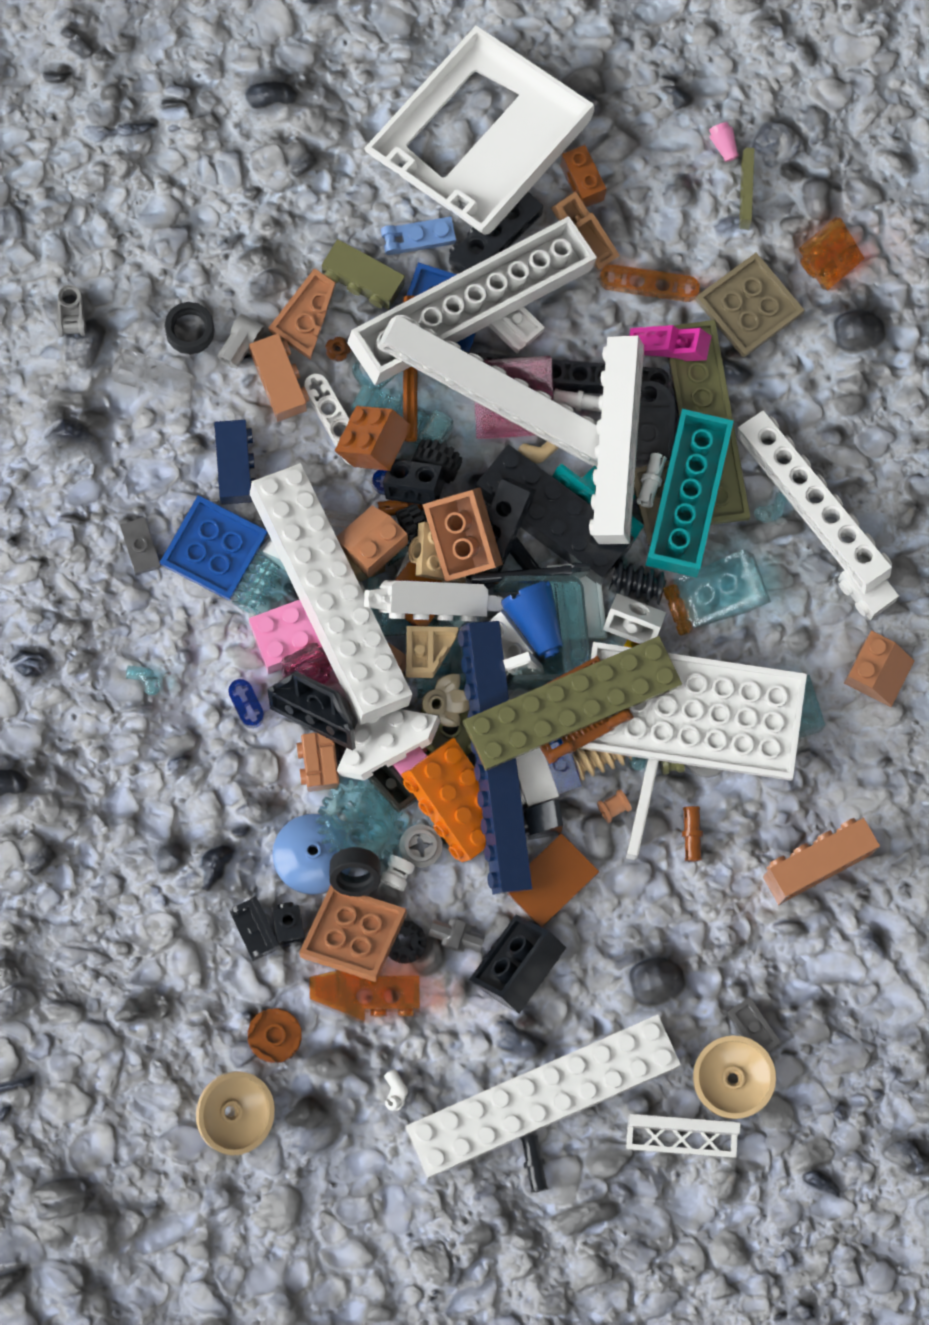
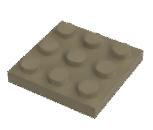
[695,252,805,358]

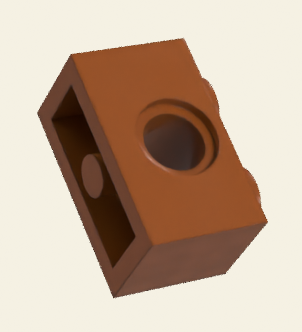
[560,145,606,208]

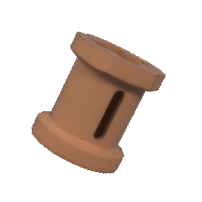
[597,789,632,823]

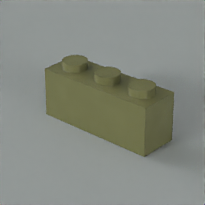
[322,239,405,310]

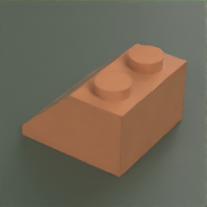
[336,506,408,578]
[844,630,915,707]

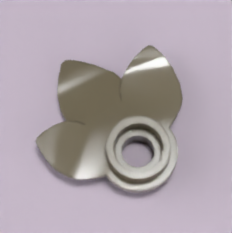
[422,674,470,727]

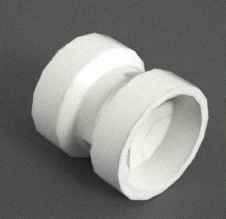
[380,855,415,891]

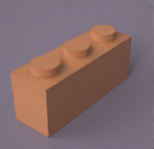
[249,333,310,422]

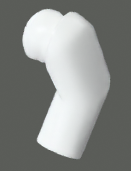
[384,1069,408,1111]

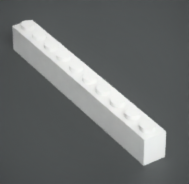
[377,315,600,467]

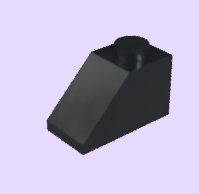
[523,799,563,840]

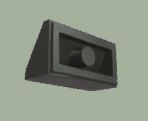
[368,765,417,813]

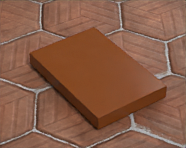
[507,833,599,927]

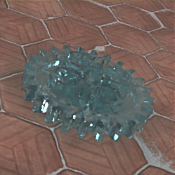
[316,779,404,862]

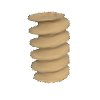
[572,749,632,781]

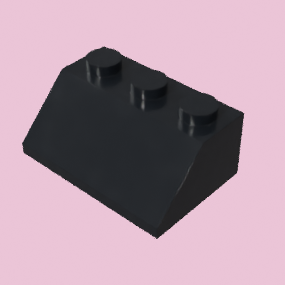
[469,914,567,1014]

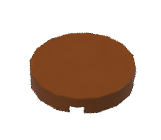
[247,1008,302,1063]

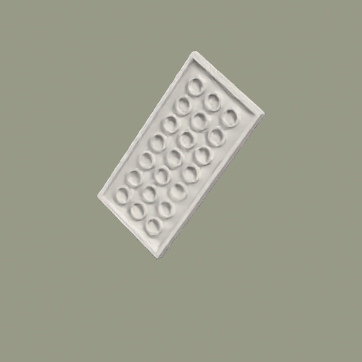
[580,642,807,781]

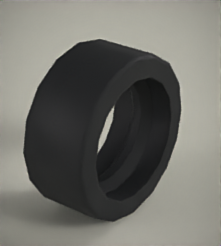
[164,302,215,355]
[329,847,381,896]

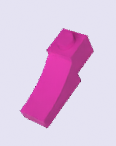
[629,325,711,361]

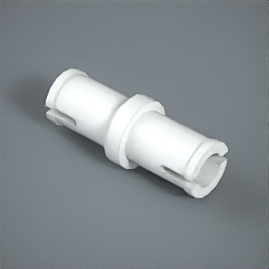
[553,389,602,412]
[637,453,667,508]

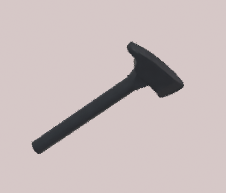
[471,562,590,584]

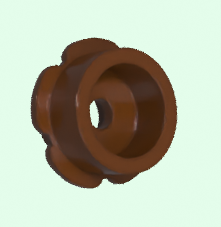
[325,337,351,362]

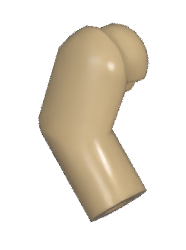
[518,441,558,464]

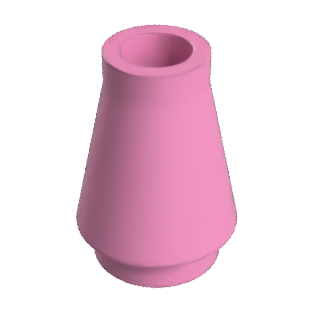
[709,122,739,162]

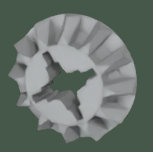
[399,825,442,868]

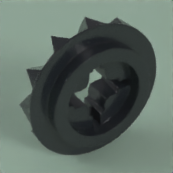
[388,921,427,964]

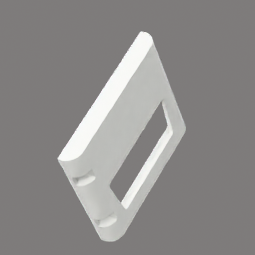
[365,26,594,235]

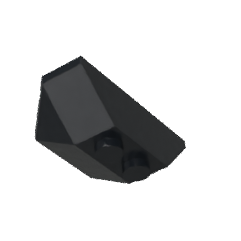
[267,671,356,751]

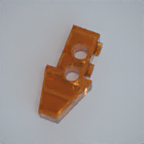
[309,970,420,1023]

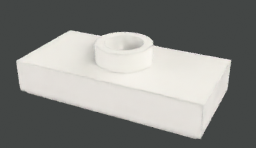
[503,652,545,682]

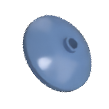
[273,814,353,895]

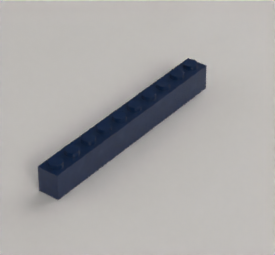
[458,621,532,895]

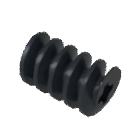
[609,559,667,605]

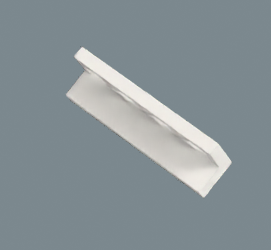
[626,1114,740,1158]

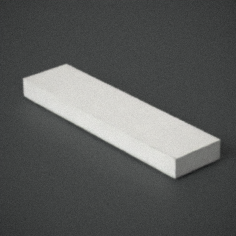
[626,759,659,860]

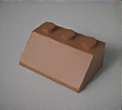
[423,488,503,582]

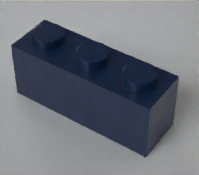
[214,419,256,505]

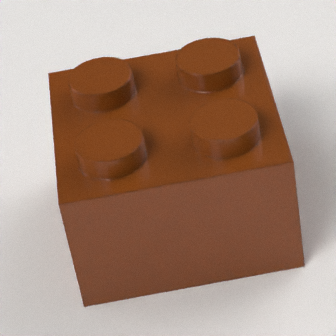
[335,406,411,471]

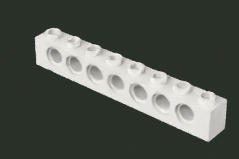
[737,411,892,595]

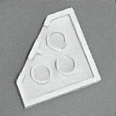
[337,709,441,780]

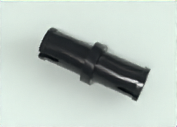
[520,1134,548,1193]

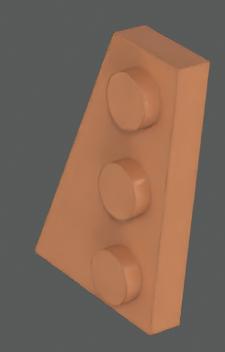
[269,268,335,360]

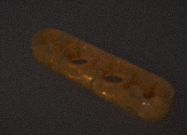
[599,265,700,302]

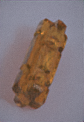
[663,584,693,636]

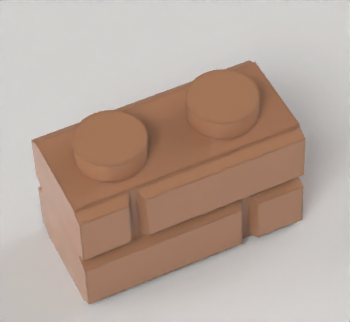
[296,733,340,792]

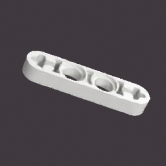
[304,374,351,465]

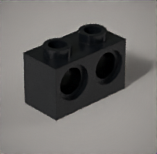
[383,459,445,505]

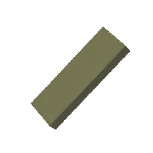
[739,148,754,230]

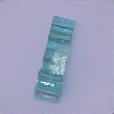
[350,385,454,445]

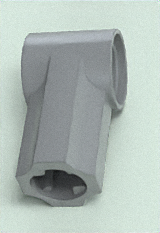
[218,314,265,369]

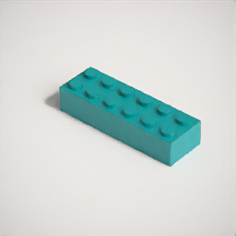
[645,409,734,578]

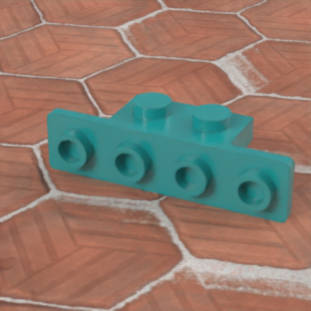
[552,464,644,542]

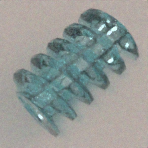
[231,555,282,615]

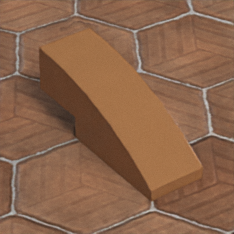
[550,192,620,270]

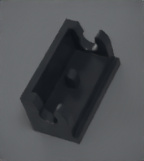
[230,896,280,961]

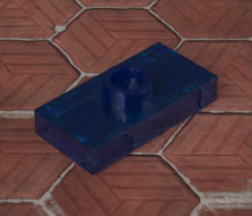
[546,739,582,794]

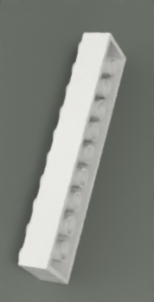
[348,216,597,386]
[250,463,413,725]
[405,1015,681,1179]

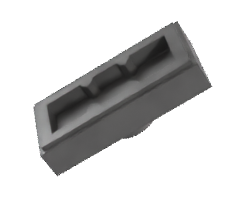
[120,517,161,576]

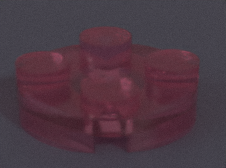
[281,643,332,684]

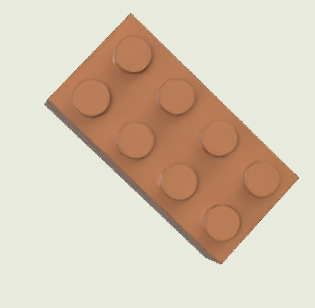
[763,818,880,905]

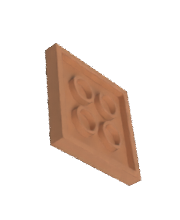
[299,885,407,982]

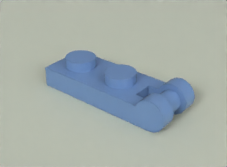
[380,217,456,255]

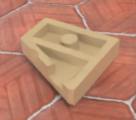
[406,626,458,678]

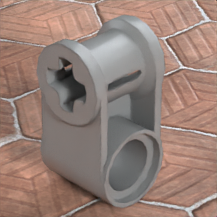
[57,285,86,337]

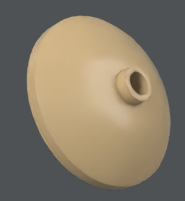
[693,1036,776,1119]
[196,1071,275,1155]

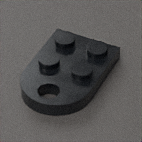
[636,381,675,460]

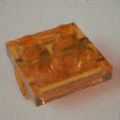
[798,217,865,290]

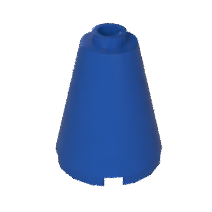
[501,581,563,659]

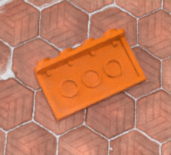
[401,738,486,862]

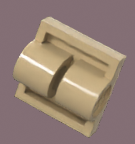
[408,522,466,583]

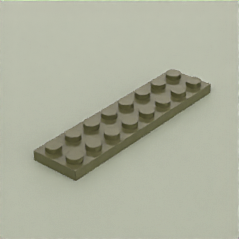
[668,320,750,525]
[463,636,682,771]

